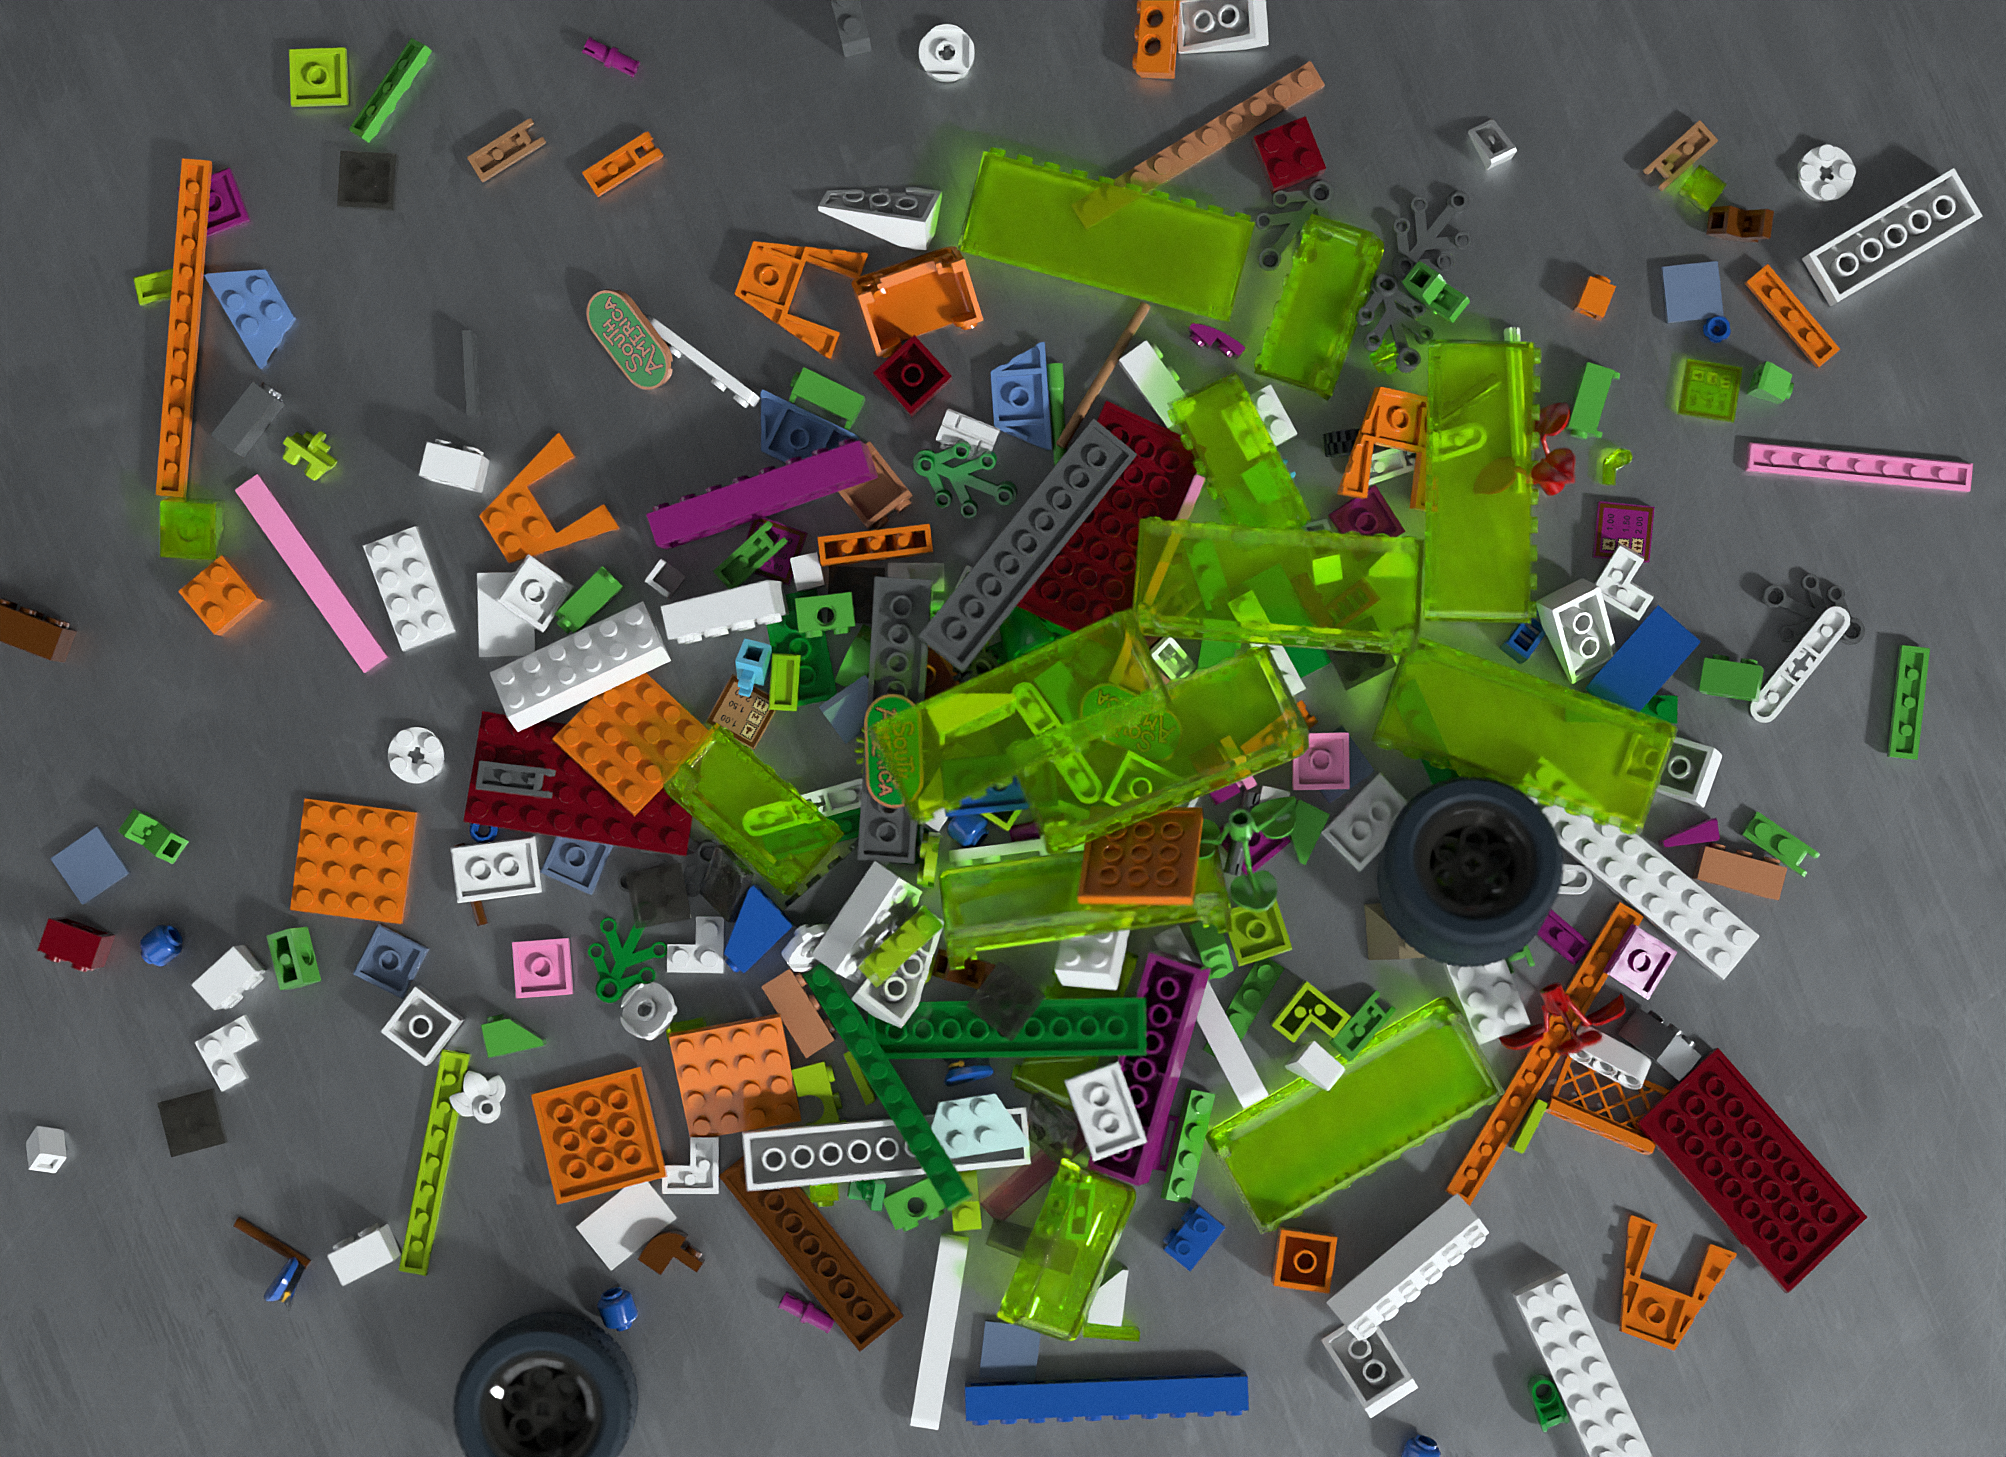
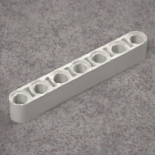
[1152,924,1269,1109]
[910,1233,969,1430]

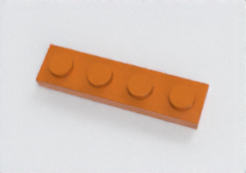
[1745,264,1840,368]

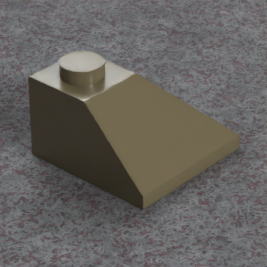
[1364,903,1426,960]

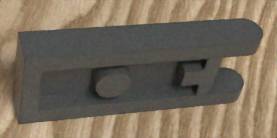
[476,761,556,799]

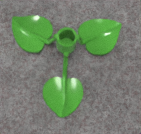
[1198,796,1296,911]

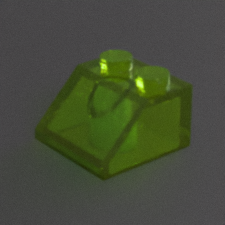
[160,497,225,560]

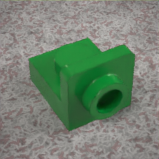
[847,1178,886,1211]

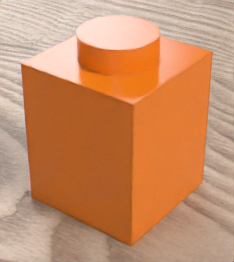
[1573,274,1616,321]

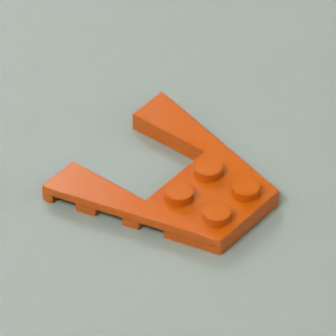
[734,241,868,360]
[1337,387,1440,513]
[479,433,620,564]
[1619,1215,1737,1351]

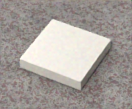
[496,554,575,633]

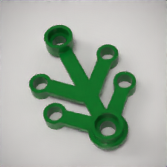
[913,440,1018,519]
[588,901,667,1003]

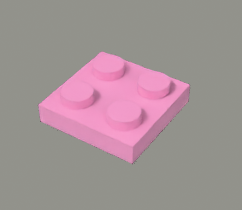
[1291,732,1350,790]
[512,938,574,999]

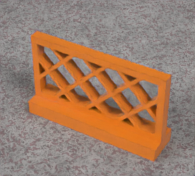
[1545,1055,1670,1155]

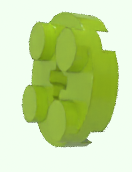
[917,831,941,889]

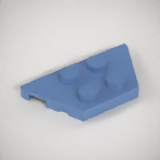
[204,269,296,369]
[990,342,1052,451]
[761,389,860,463]

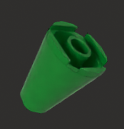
[999,606,1061,674]

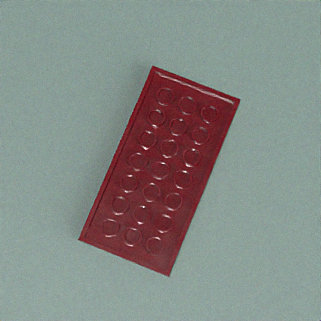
[1016,401,1208,652]
[463,711,705,857]
[1635,1048,1867,1293]

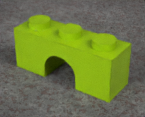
[858,905,944,988]
[791,1060,847,1126]

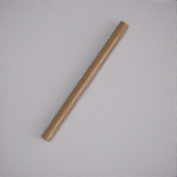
[1056,302,1151,449]

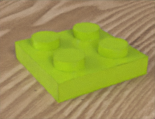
[289,47,349,107]
[1221,899,1292,967]

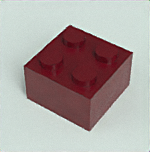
[1251,116,1326,194]
[873,335,953,418]
[37,917,115,972]

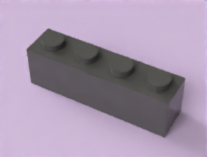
[783,838,891,928]

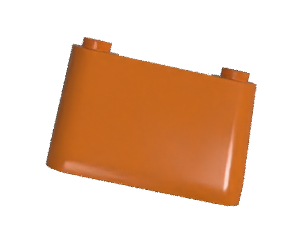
[851,246,984,357]

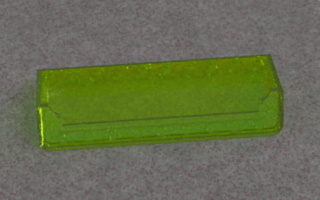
[957,147,1255,322]
[1424,339,1541,624]
[1132,517,1425,655]
[866,609,1173,825]
[1371,635,1678,835]
[1005,645,1309,855]
[938,845,1232,971]
[1205,996,1505,1235]

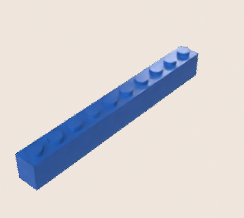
[965,1372,1249,1425]

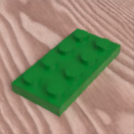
[766,588,838,707]

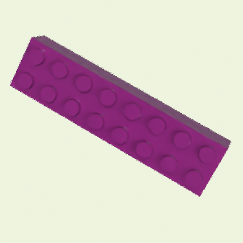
[646,438,878,550]
[1087,950,1211,1186]

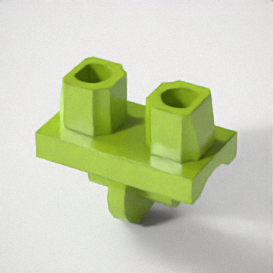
[282,431,338,481]

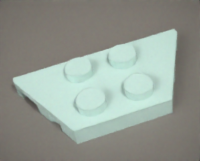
[930,1093,1030,1159]

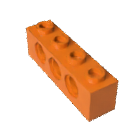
[1133,0,1180,79]
[818,524,934,567]

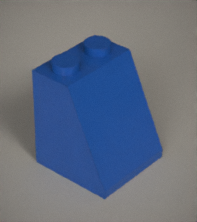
[724,884,795,974]

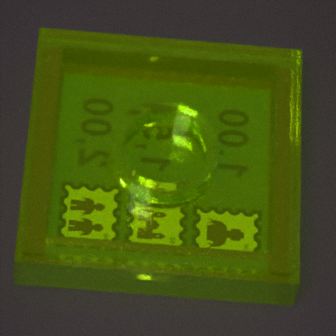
[1677,359,1743,424]

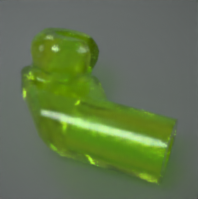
[1602,448,1633,486]

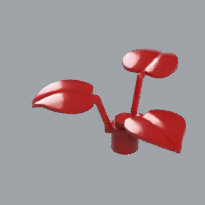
[1473,402,1575,496]
[1498,982,1626,1056]

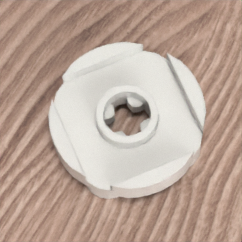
[919,24,975,82]
[1797,144,1856,202]
[388,727,446,783]
[781,924,830,972]
[620,982,677,1040]

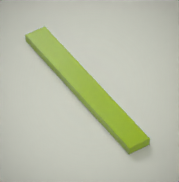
[398,1049,471,1276]

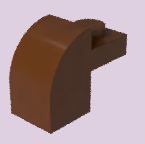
[1706,206,1774,243]
[932,948,996,992]
[637,1230,705,1275]

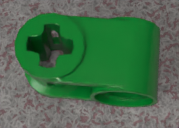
[1527,1374,1570,1433]

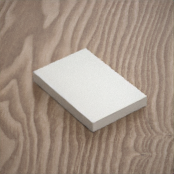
[477,572,536,657]
[1321,773,1408,872]
[450,836,542,903]
[1064,1061,1147,1161]
[576,1182,677,1271]

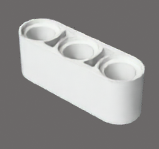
[1569,1026,1651,1089]

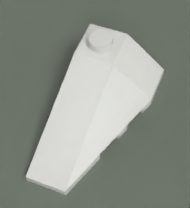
[818,187,942,250]
[851,906,944,1028]

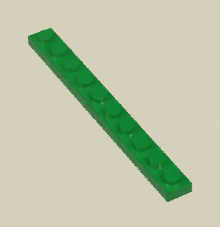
[803,963,973,1211]

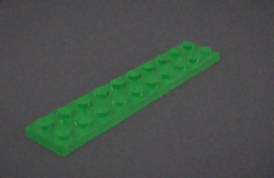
[868,998,1146,1059]

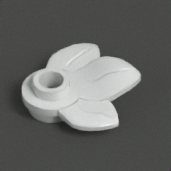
[449,1071,505,1124]

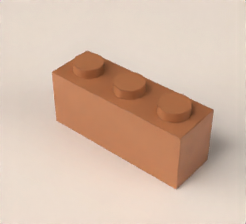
[1692,842,1787,900]
[761,968,837,1058]

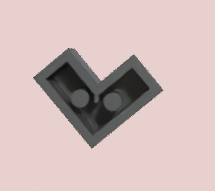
[1618,1007,1701,1082]

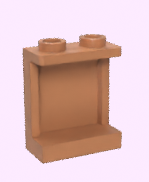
[839,441,913,531]

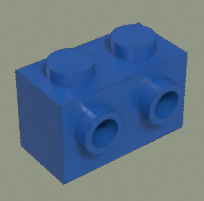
[1162,1204,1226,1271]

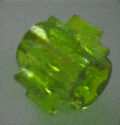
[1369,340,1399,375]

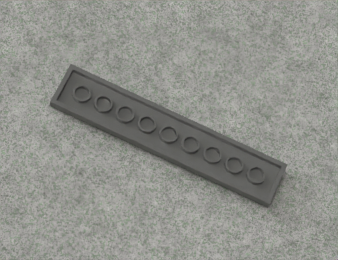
[917,419,1137,673]
[858,577,933,864]

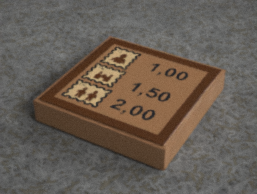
[705,674,777,750]

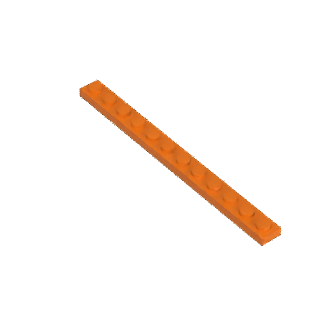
[156,158,212,498]
[1445,902,1644,1206]

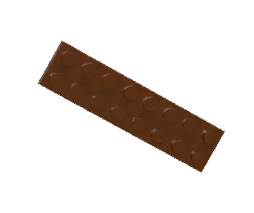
[719,1155,904,1352]

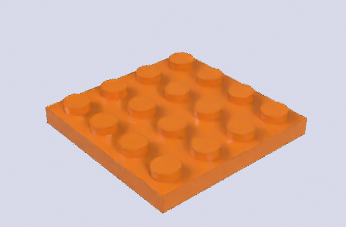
[553,673,713,816]
[290,798,417,924]
[1077,807,1204,905]
[669,1013,801,1137]
[531,1067,668,1205]

